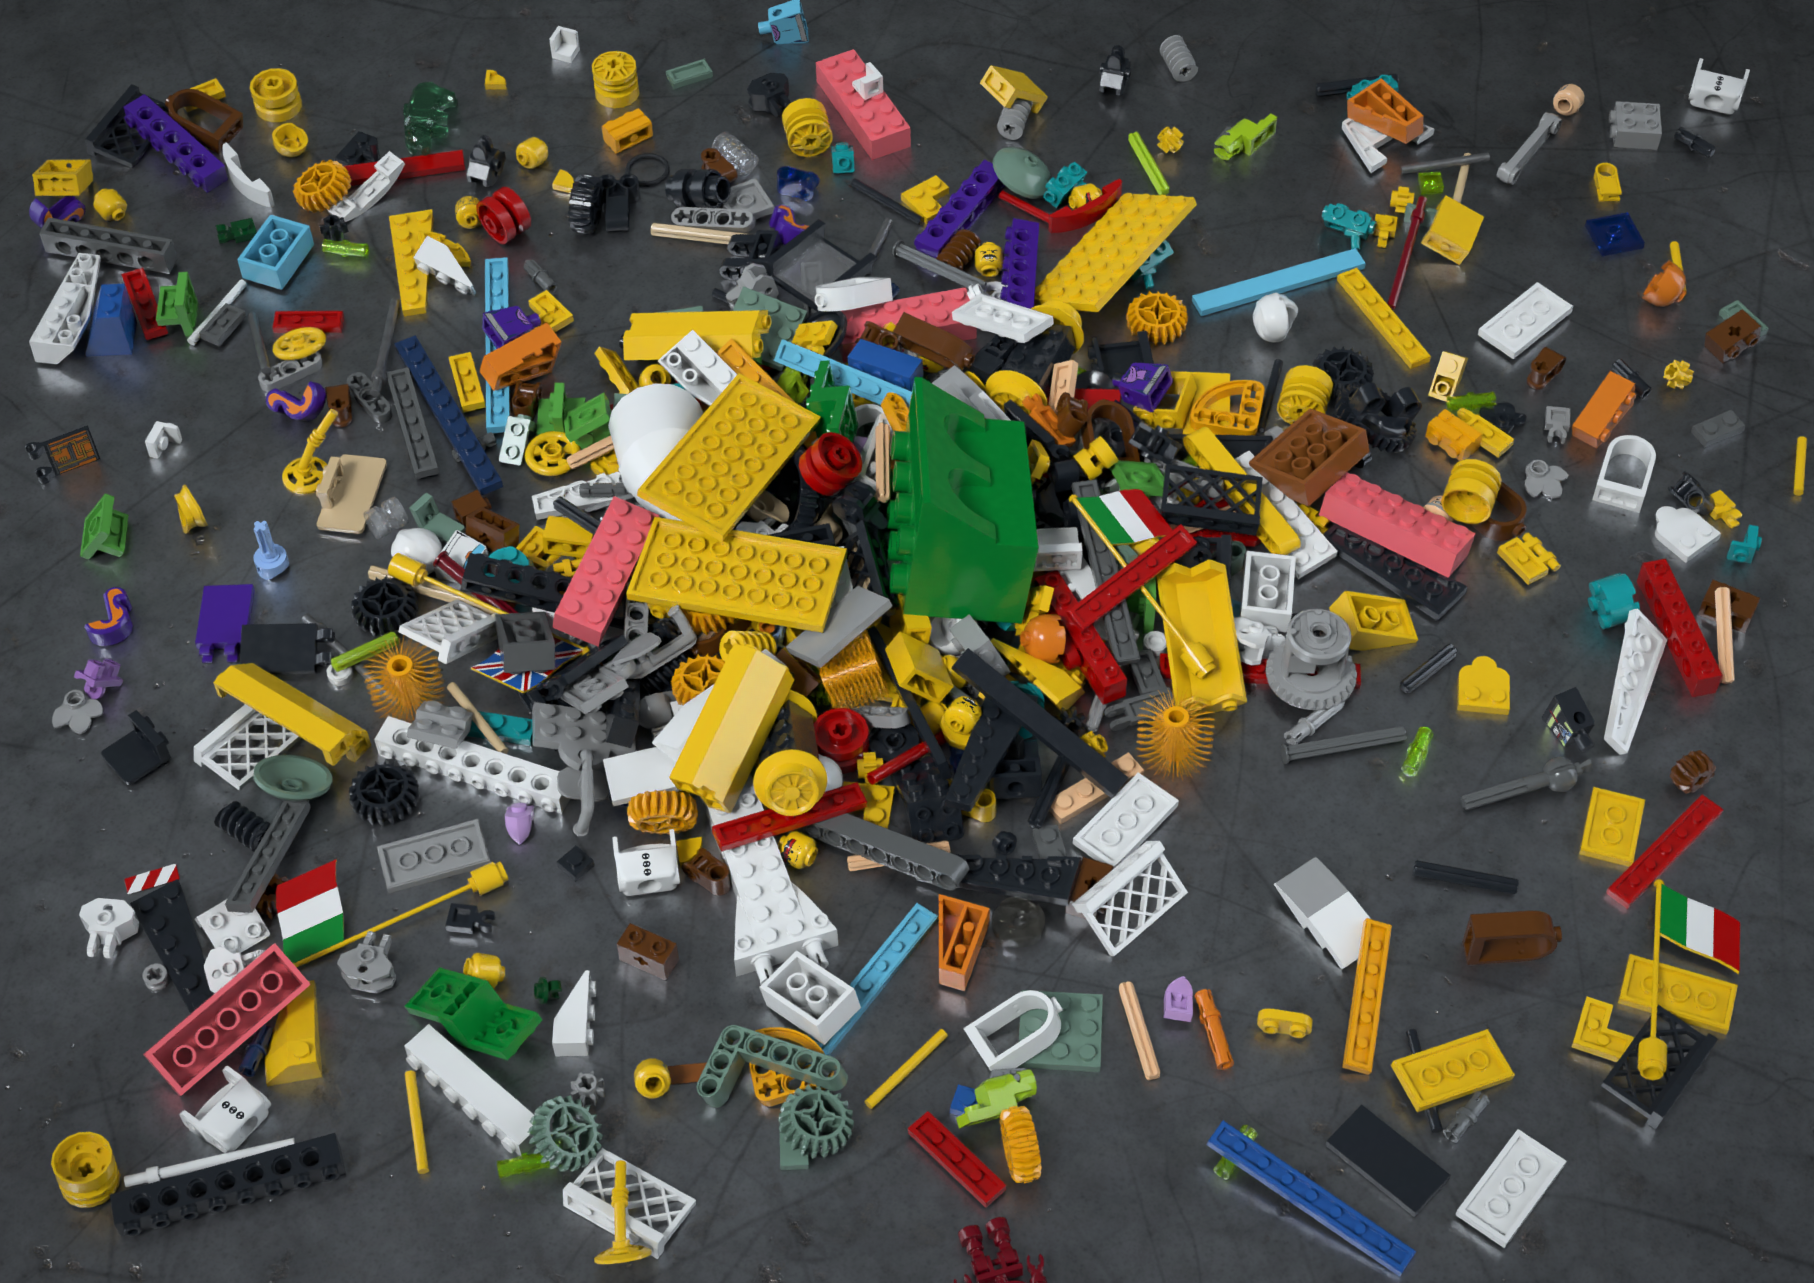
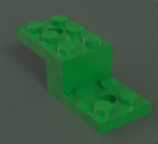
[806,360,858,444]
[404,967,543,1060]

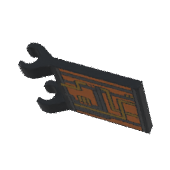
[25,425,101,484]

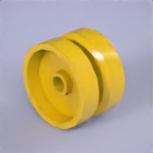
[250,68,302,122]

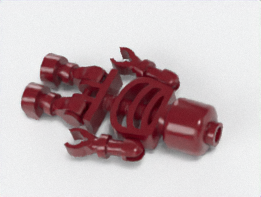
[954,1217,1047,1283]

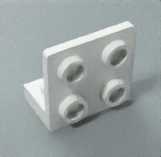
[1034,527,1082,571]
[194,899,270,954]

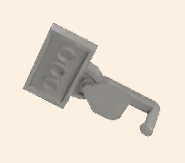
[560,605,697,714]
[532,702,636,837]

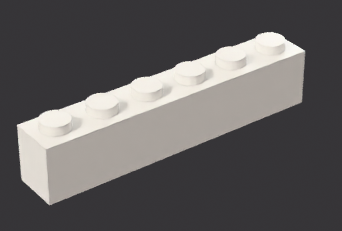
[404,1024,535,1158]

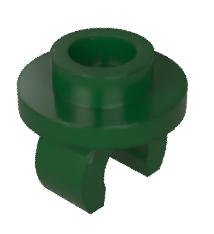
[534,977,562,1004]

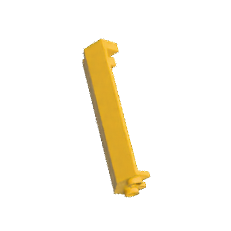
[623,310,771,360]
[1156,559,1247,715]
[669,643,794,814]
[213,663,371,766]

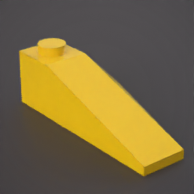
[991,638,1085,712]
[265,980,322,1087]

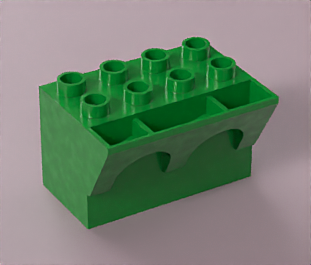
[886,377,1039,624]

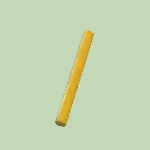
[864,1029,948,1109]
[405,1070,429,1174]

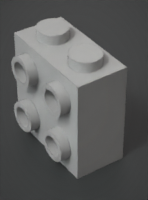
[1609,101,1662,150]
[949,615,1010,677]

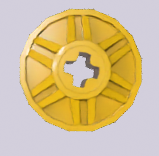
[592,51,639,108]
[782,98,833,157]
[1277,365,1333,424]
[1441,459,1502,524]
[51,1132,120,1208]

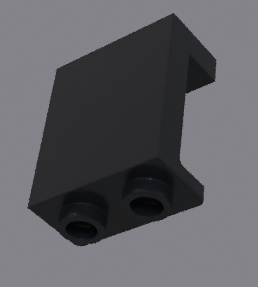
[1088,331,1154,380]

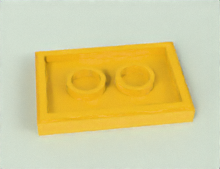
[1579,787,1645,867]

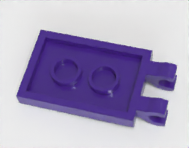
[195,584,255,663]

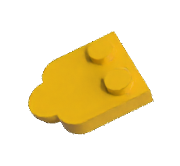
[1457,656,1510,715]

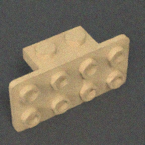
[316,454,387,534]

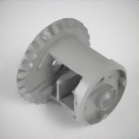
[1266,609,1357,710]

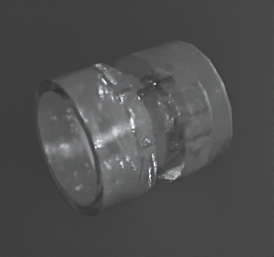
[363,496,409,540]

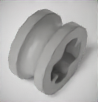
[142,964,170,991]

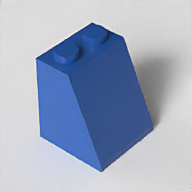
[85,284,137,357]

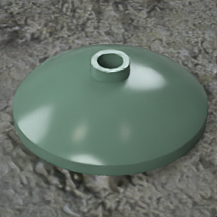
[993,147,1052,199]
[253,755,332,802]

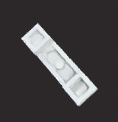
[223,143,275,208]
[327,151,405,222]

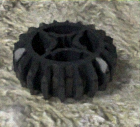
[568,174,604,234]
[1312,346,1374,401]
[351,575,419,636]
[349,760,420,826]

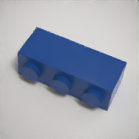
[847,339,924,391]

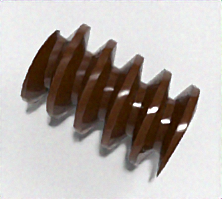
[936,229,981,270]

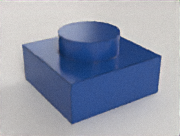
[950,1084,978,1116]

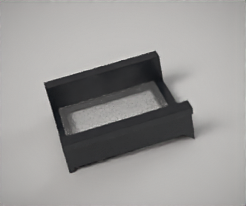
[766,219,877,311]

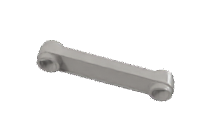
[1496,112,1562,185]

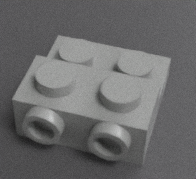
[407,701,473,749]

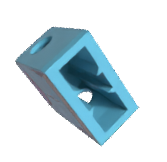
[758,0,809,44]

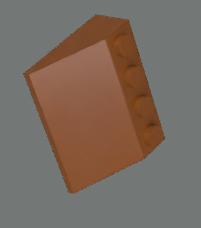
[1249,408,1370,506]

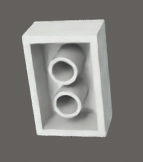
[1240,551,1296,632]
[760,950,861,1045]

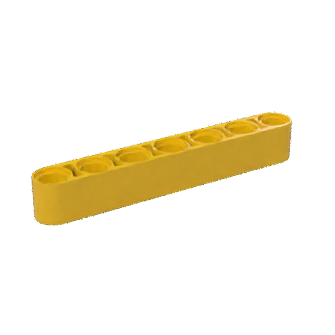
[1183,427,1301,555]

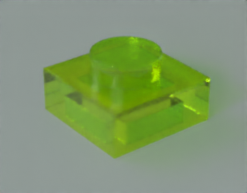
[1417,172,1444,195]

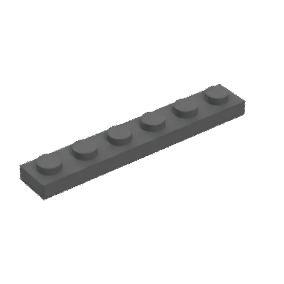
[386,367,439,479]
[225,800,311,913]

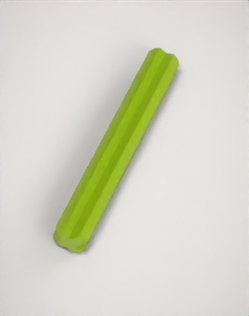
[1128,132,1170,195]

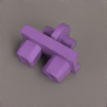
[74,659,124,699]

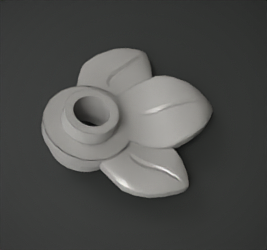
[1524,460,1569,498]
[52,690,103,734]

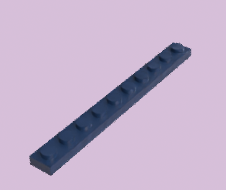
[394,335,503,496]

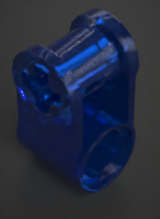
[777,166,820,201]

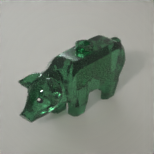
[403,82,458,156]

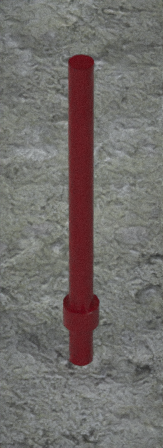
[1387,196,1427,310]

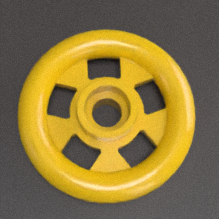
[272,327,326,360]
[525,431,581,476]

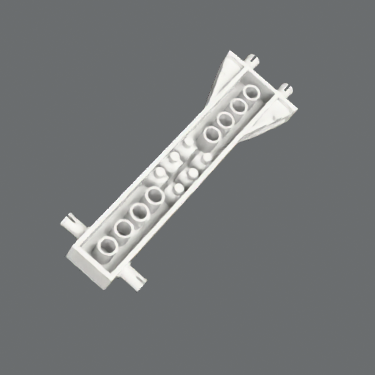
[651,701,838,985]

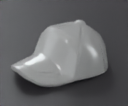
[639,691,676,729]

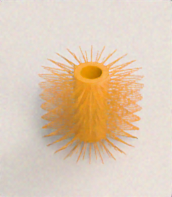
[818,630,889,711]
[362,635,444,721]
[1136,687,1215,780]

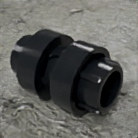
[665,169,731,208]

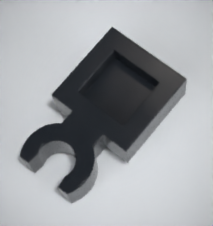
[445,903,496,934]

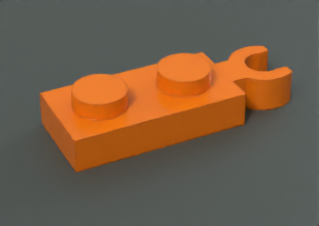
[1022,393,1076,448]

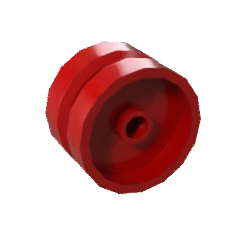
[476,187,531,244]
[799,432,862,496]
[814,708,869,774]

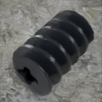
[640,653,687,695]
[214,801,271,852]

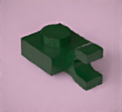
[215,218,257,244]

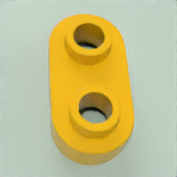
[1257,1008,1313,1038]

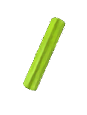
[331,632,399,672]

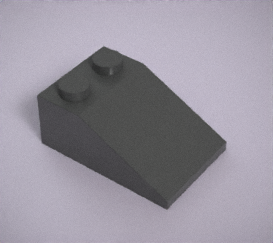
[495,611,555,674]

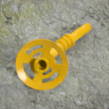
[282,409,338,494]
[594,1160,652,1264]

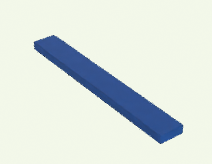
[1206,1120,1416,1277]

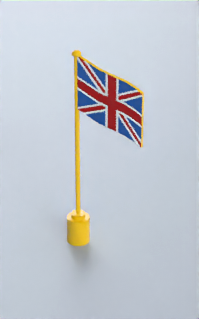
[388,553,590,694]

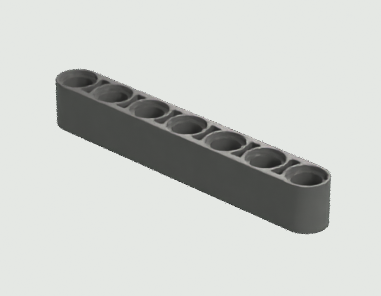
[802,813,969,891]

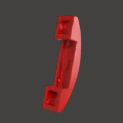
[1048,178,1122,233]

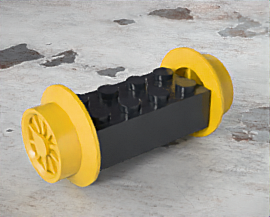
[985,300,1084,415]
[753,690,827,816]

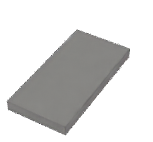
[786,586,892,668]
[377,819,490,893]

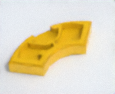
[418,231,471,267]

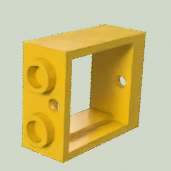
[32,159,94,196]
[1133,371,1197,429]
[889,594,932,644]

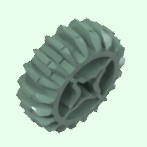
[778,1084,854,1159]
[528,1095,603,1172]

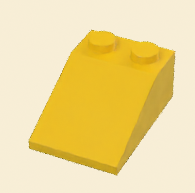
[1329,591,1418,651]

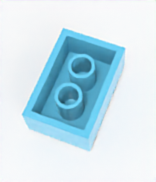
[237,214,314,290]

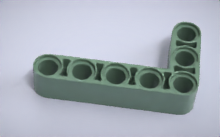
[696,1025,848,1108]

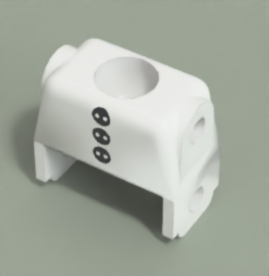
[1688,58,1750,115]
[612,829,680,896]
[179,1066,271,1153]

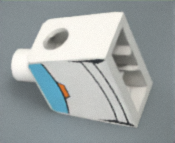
[434,530,489,583]

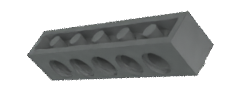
[39,217,178,274]

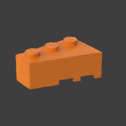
[1347,78,1423,144]
[480,323,561,391]
[1572,371,1637,449]
[939,894,990,991]

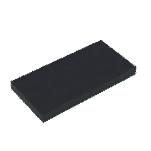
[1325,1104,1451,1217]

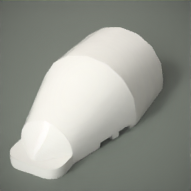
[608,383,703,521]

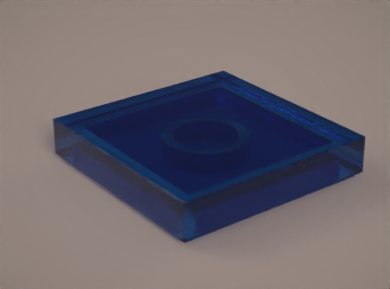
[1585,212,1645,256]

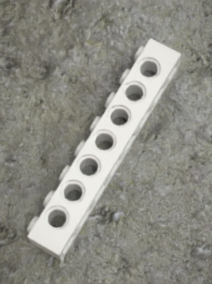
[374,716,570,814]

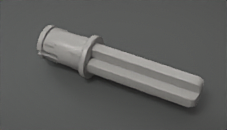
[1284,701,1345,745]

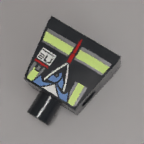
[1542,687,1595,753]

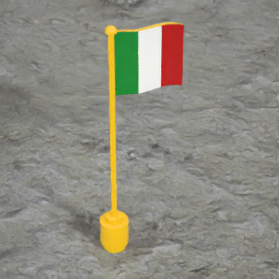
[1069,489,1216,680]
[276,859,509,968]
[1638,879,1740,1080]

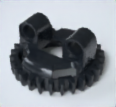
[1335,383,1422,453]
[775,450,843,531]
[1032,459,1110,544]

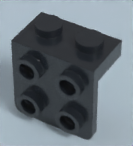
[101,710,171,785]

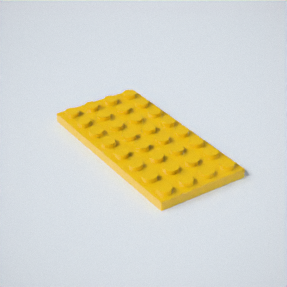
[1034,193,1197,312]
[637,373,821,542]
[626,517,847,633]

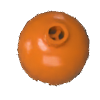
[1642,260,1686,307]
[1020,614,1066,664]

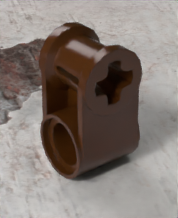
[701,148,738,183]
[855,321,902,352]
[1527,347,1567,390]
[512,380,543,421]
[325,384,352,427]
[1056,392,1088,438]
[681,848,731,896]

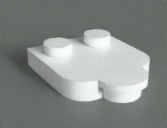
[1655,506,1721,563]

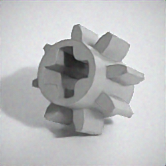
[570,1071,605,1107]

